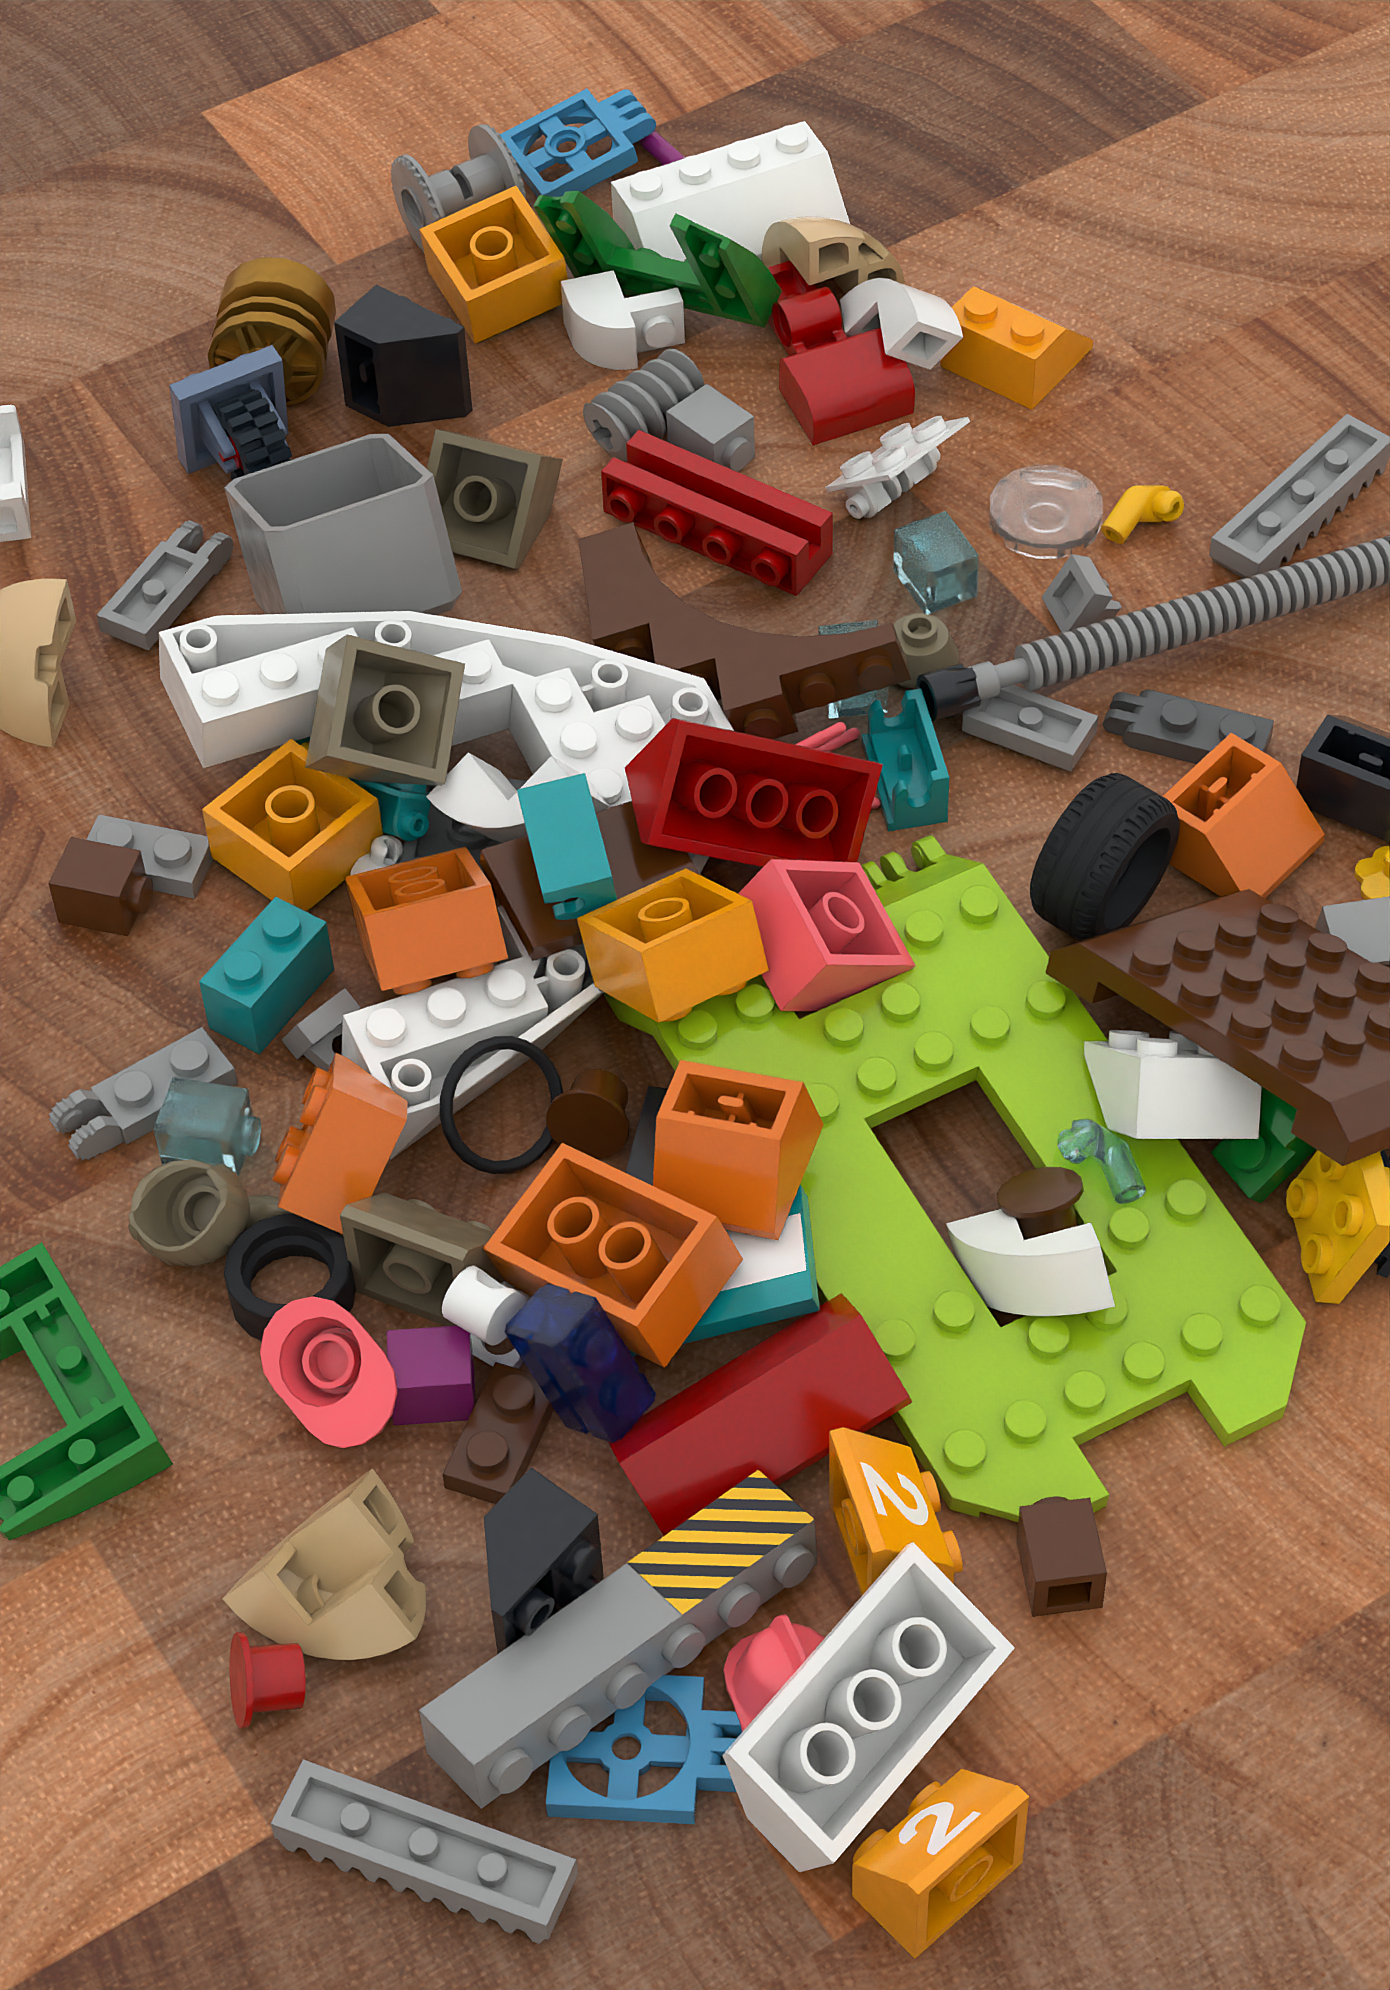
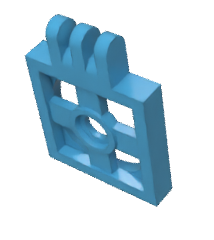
[500,89,656,198]
[546,1675,742,1824]

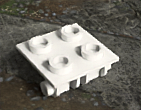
[825,416,970,519]

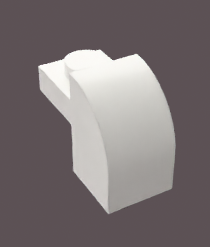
[561,270,685,370]

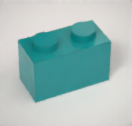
[199,897,334,1055]

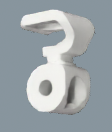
[442,1265,549,1369]

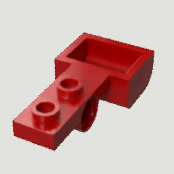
[767,260,915,446]

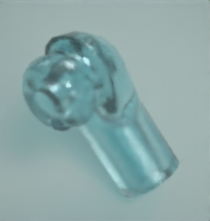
[1057,1119,1147,1204]

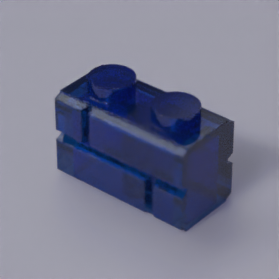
[504,1283,656,1443]

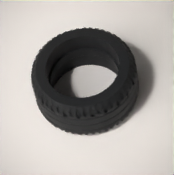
[1030,773,1180,941]

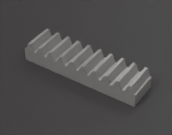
[1209,414,1390,579]
[271,1759,578,1944]

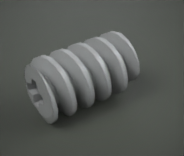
[583,349,705,462]

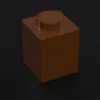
[48,837,153,936]
[1017,1496,1107,1617]

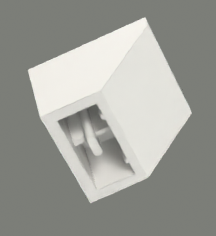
[1084,1030,1262,1139]

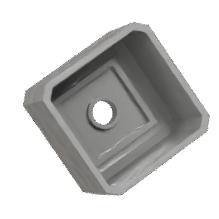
[224,434,462,615]

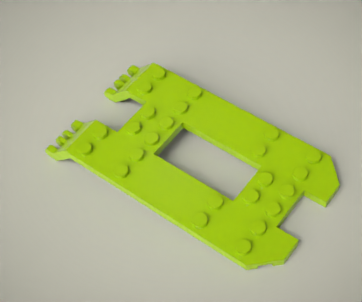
[603,835,1306,1522]

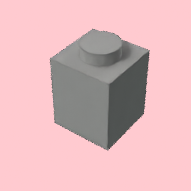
[666,384,755,472]

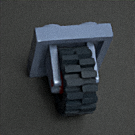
[169,345,292,480]

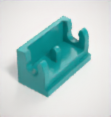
[862,688,949,832]
[517,773,617,920]

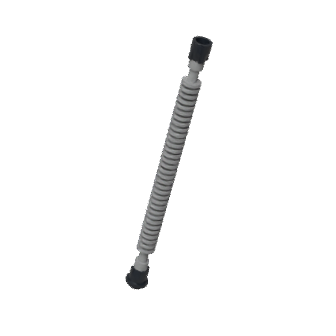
[916,535,1390,721]

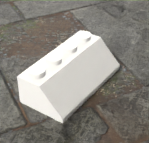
[611,121,850,262]
[722,1542,1015,1872]

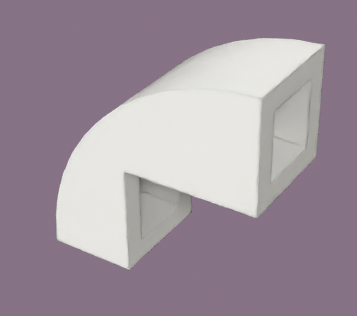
[840,278,963,370]
[426,752,609,843]
[946,1209,1115,1316]

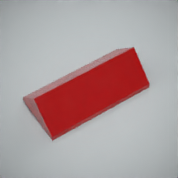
[624,718,883,867]
[606,1293,912,1536]

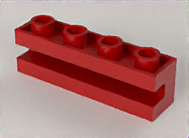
[601,430,833,596]

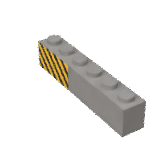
[419,1470,817,1809]

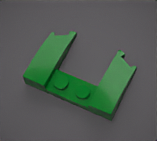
[533,191,782,328]
[0,1242,173,1540]

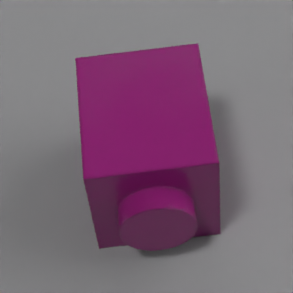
[387,1326,476,1426]

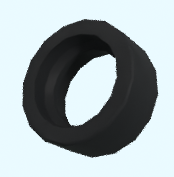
[224,1214,356,1341]

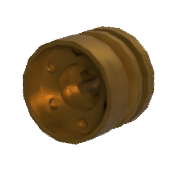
[207,257,336,407]

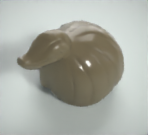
[128,1159,294,1266]

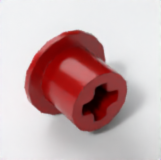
[229,1632,306,1729]

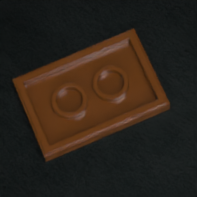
[480,801,700,961]

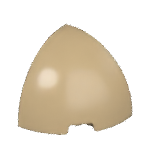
[762,216,905,294]
[0,579,76,748]
[222,1468,426,1660]

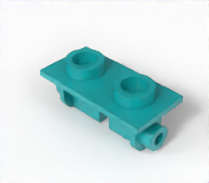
[349,778,431,841]

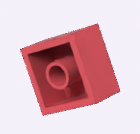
[738,859,916,1011]

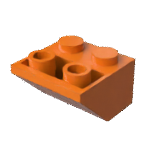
[1163,733,1325,898]
[272,1053,408,1234]
[653,1060,824,1240]

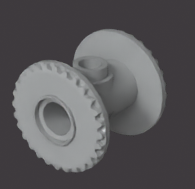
[391,124,526,253]

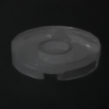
[989,465,1103,559]

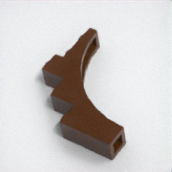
[578,522,911,739]

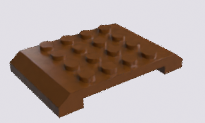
[1046,889,1390,1166]

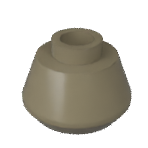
[893,613,959,690]

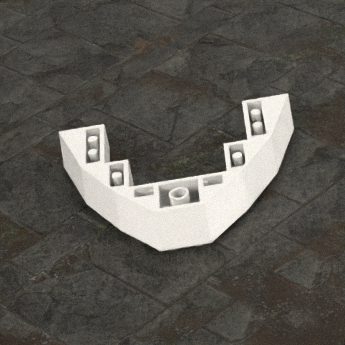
[159,611,734,1160]

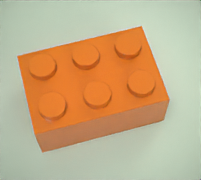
[345,847,508,994]
[483,1143,743,1368]

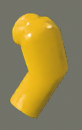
[1100,485,1184,544]

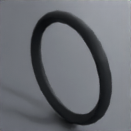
[439,1036,563,1174]

